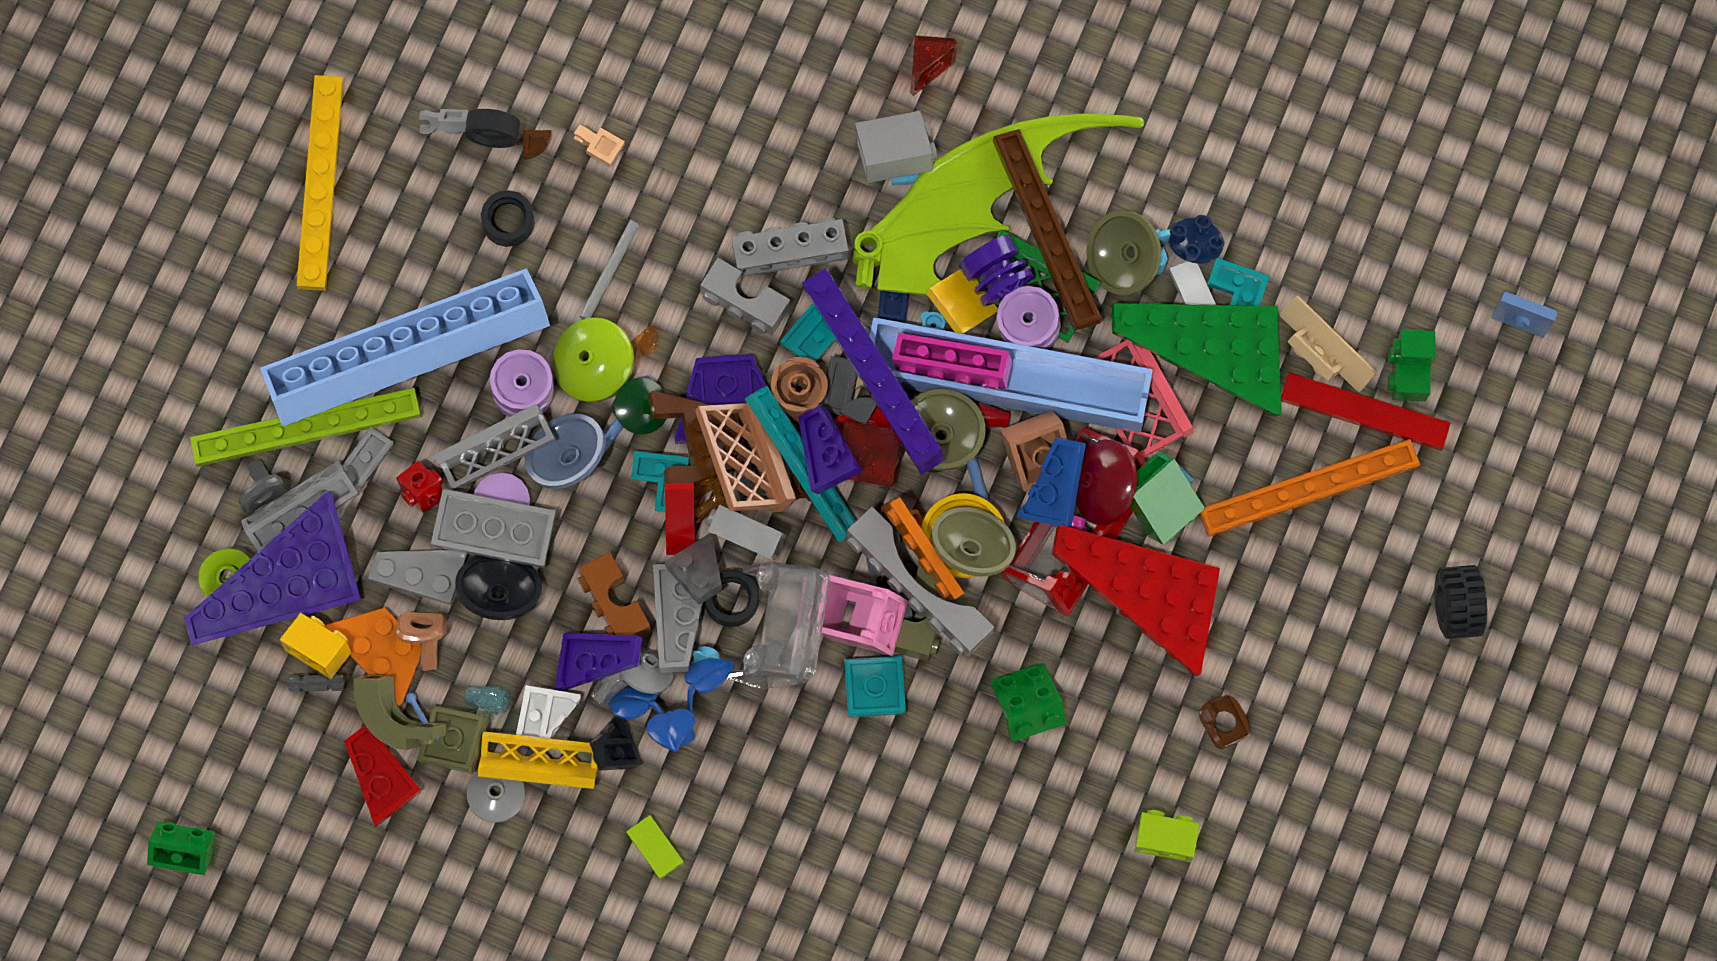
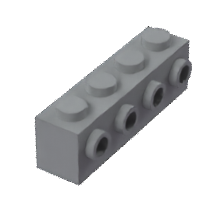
[732,218,848,277]

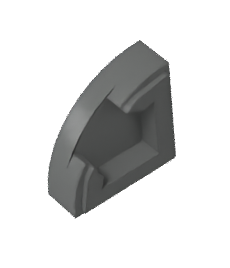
[839,397,876,427]

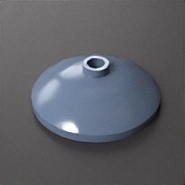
[525,414,605,489]

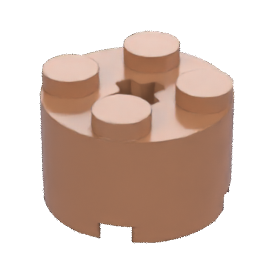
[771,357,828,421]

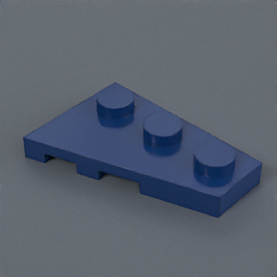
[1016,438,1086,528]

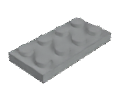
[431,489,556,568]

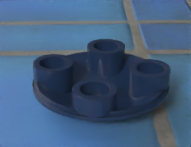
[1169,215,1225,264]

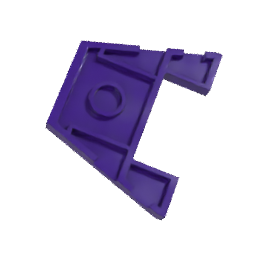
[675,354,766,444]

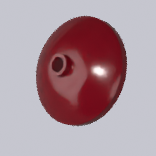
[1076,439,1137,525]

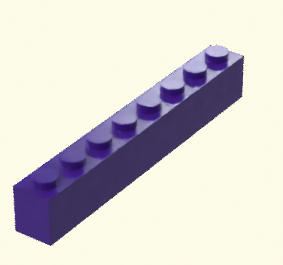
[802,268,945,475]

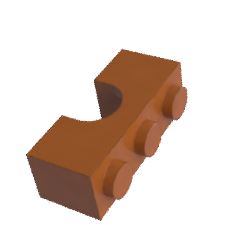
[577,552,651,637]

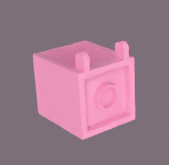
[810,574,908,656]

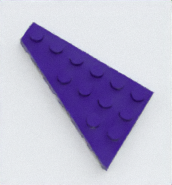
[184,491,361,646]

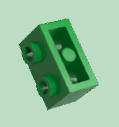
[147,822,215,876]

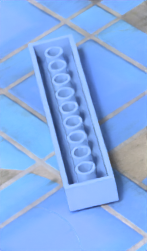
[260,268,550,426]

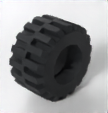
[1434,565,1487,639]

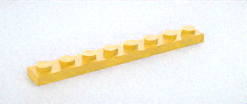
[297,75,343,291]

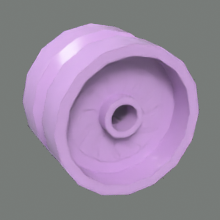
[997,286,1061,350]
[490,349,554,417]

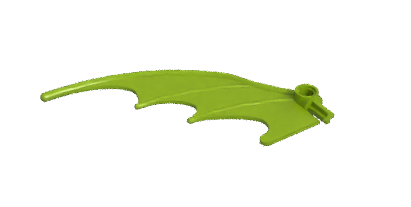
[853,113,1144,296]

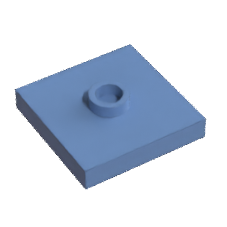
[1491,292,1558,338]

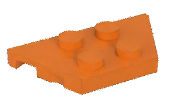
[325,608,422,708]

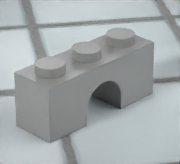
[700,258,790,336]

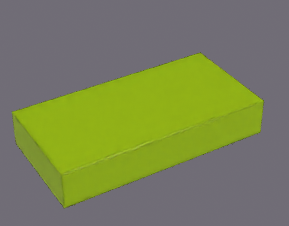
[626,815,684,880]

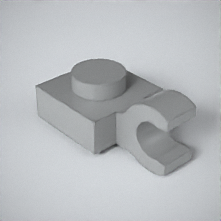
[419,109,468,134]

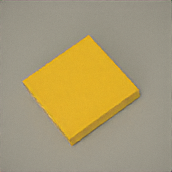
[925,269,998,334]

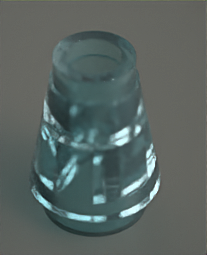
[465,686,510,715]

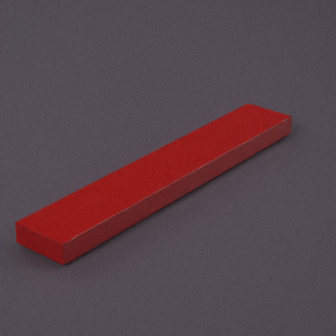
[1281,373,1451,451]

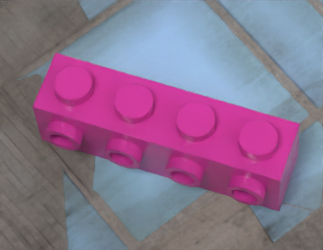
[892,333,1012,390]

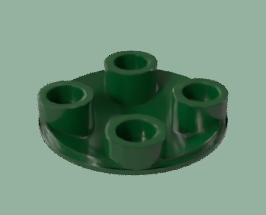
[612,378,666,435]

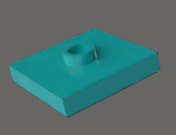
[844,656,906,718]

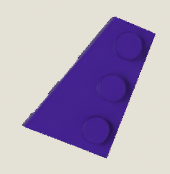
[798,405,863,494]
[555,633,642,691]

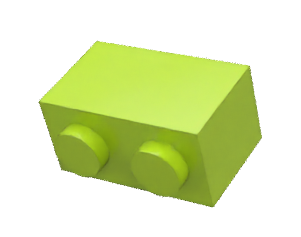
[1134,810,1200,863]

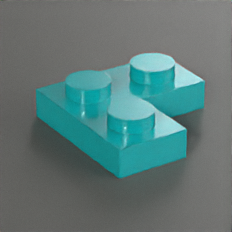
[1207,258,1270,306]
[631,451,691,512]

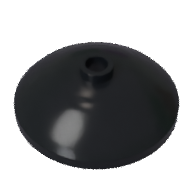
[455,556,542,620]

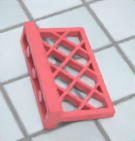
[1094,340,1194,458]

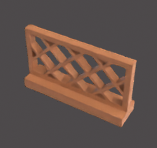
[695,403,796,512]

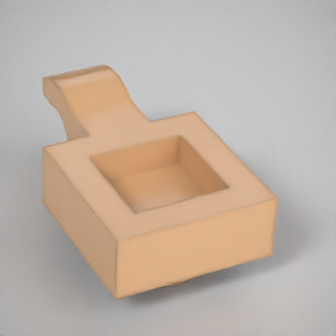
[574,125,625,167]

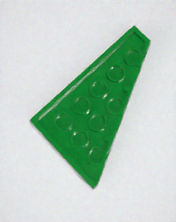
[1111,303,1281,416]

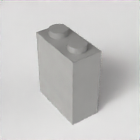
[855,111,937,183]
[706,505,787,561]

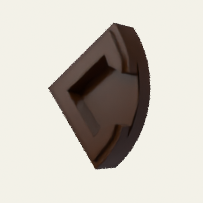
[523,130,552,160]

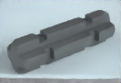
[287,675,345,692]

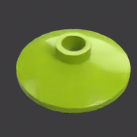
[198,548,250,597]

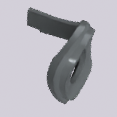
[238,459,285,514]

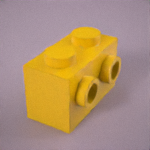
[280,613,352,679]

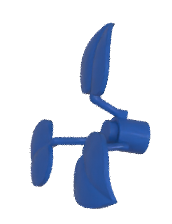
[608,658,735,752]

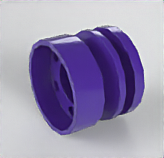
[958,234,1034,307]

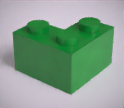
[1387,330,1436,402]

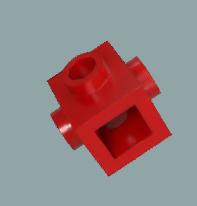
[396,461,443,513]

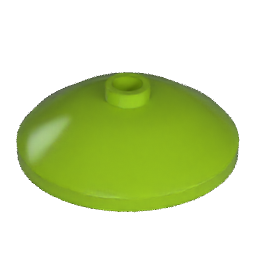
[552,318,634,402]

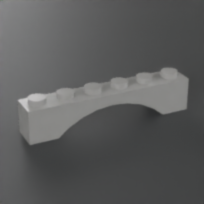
[847,507,994,657]

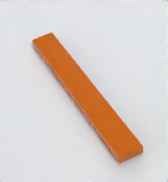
[1199,439,1420,537]

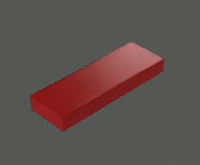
[665,483,695,555]

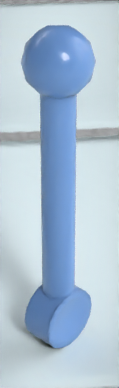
[405,692,439,742]

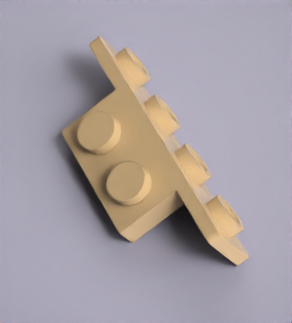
[1280,296,1377,392]

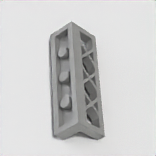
[434,404,555,491]
[241,460,358,552]

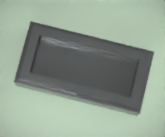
[821,355,857,415]

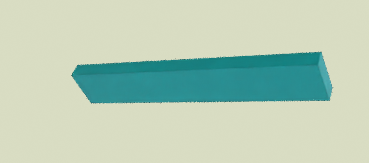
[745,386,856,542]

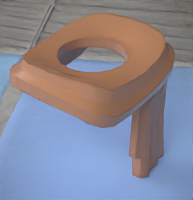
[396,612,447,671]

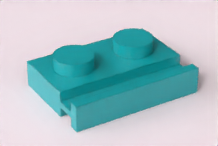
[780,304,836,363]

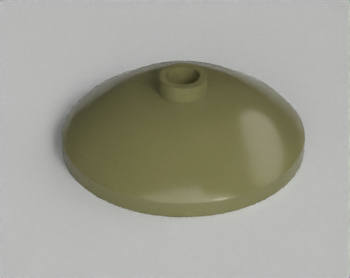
[1086,211,1161,295]
[911,389,985,471]
[931,507,1016,577]

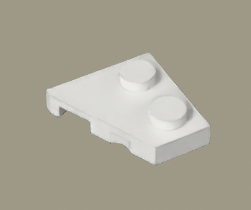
[516,685,581,748]

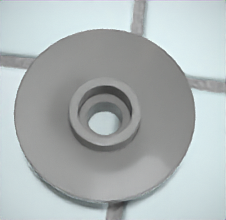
[619,647,673,694]
[467,772,525,823]

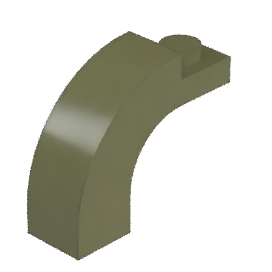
[353,674,446,750]

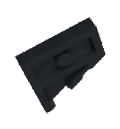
[590,716,642,771]

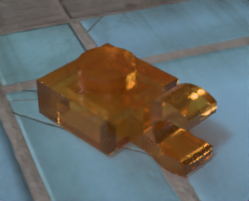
[631,325,658,371]

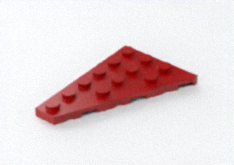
[1051,525,1220,676]

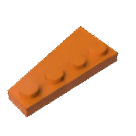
[881,497,964,601]

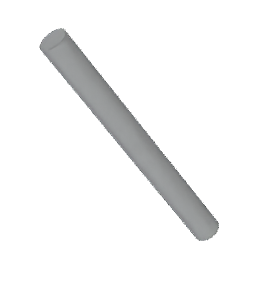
[579,220,639,320]

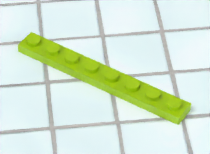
[190,388,421,467]

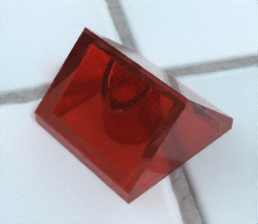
[910,35,958,96]

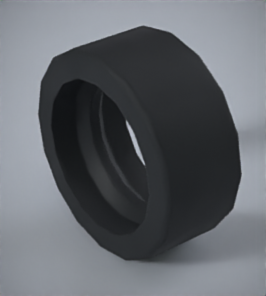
[465,109,520,148]
[481,190,535,247]
[705,570,759,627]

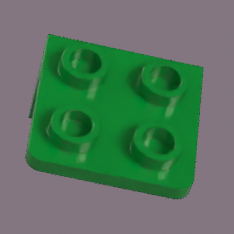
[991,664,1066,742]

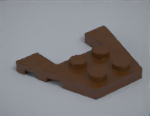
[648,391,746,486]

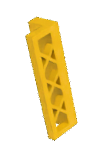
[478,731,598,789]

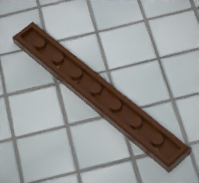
[992,129,1102,331]

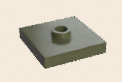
[417,705,489,774]

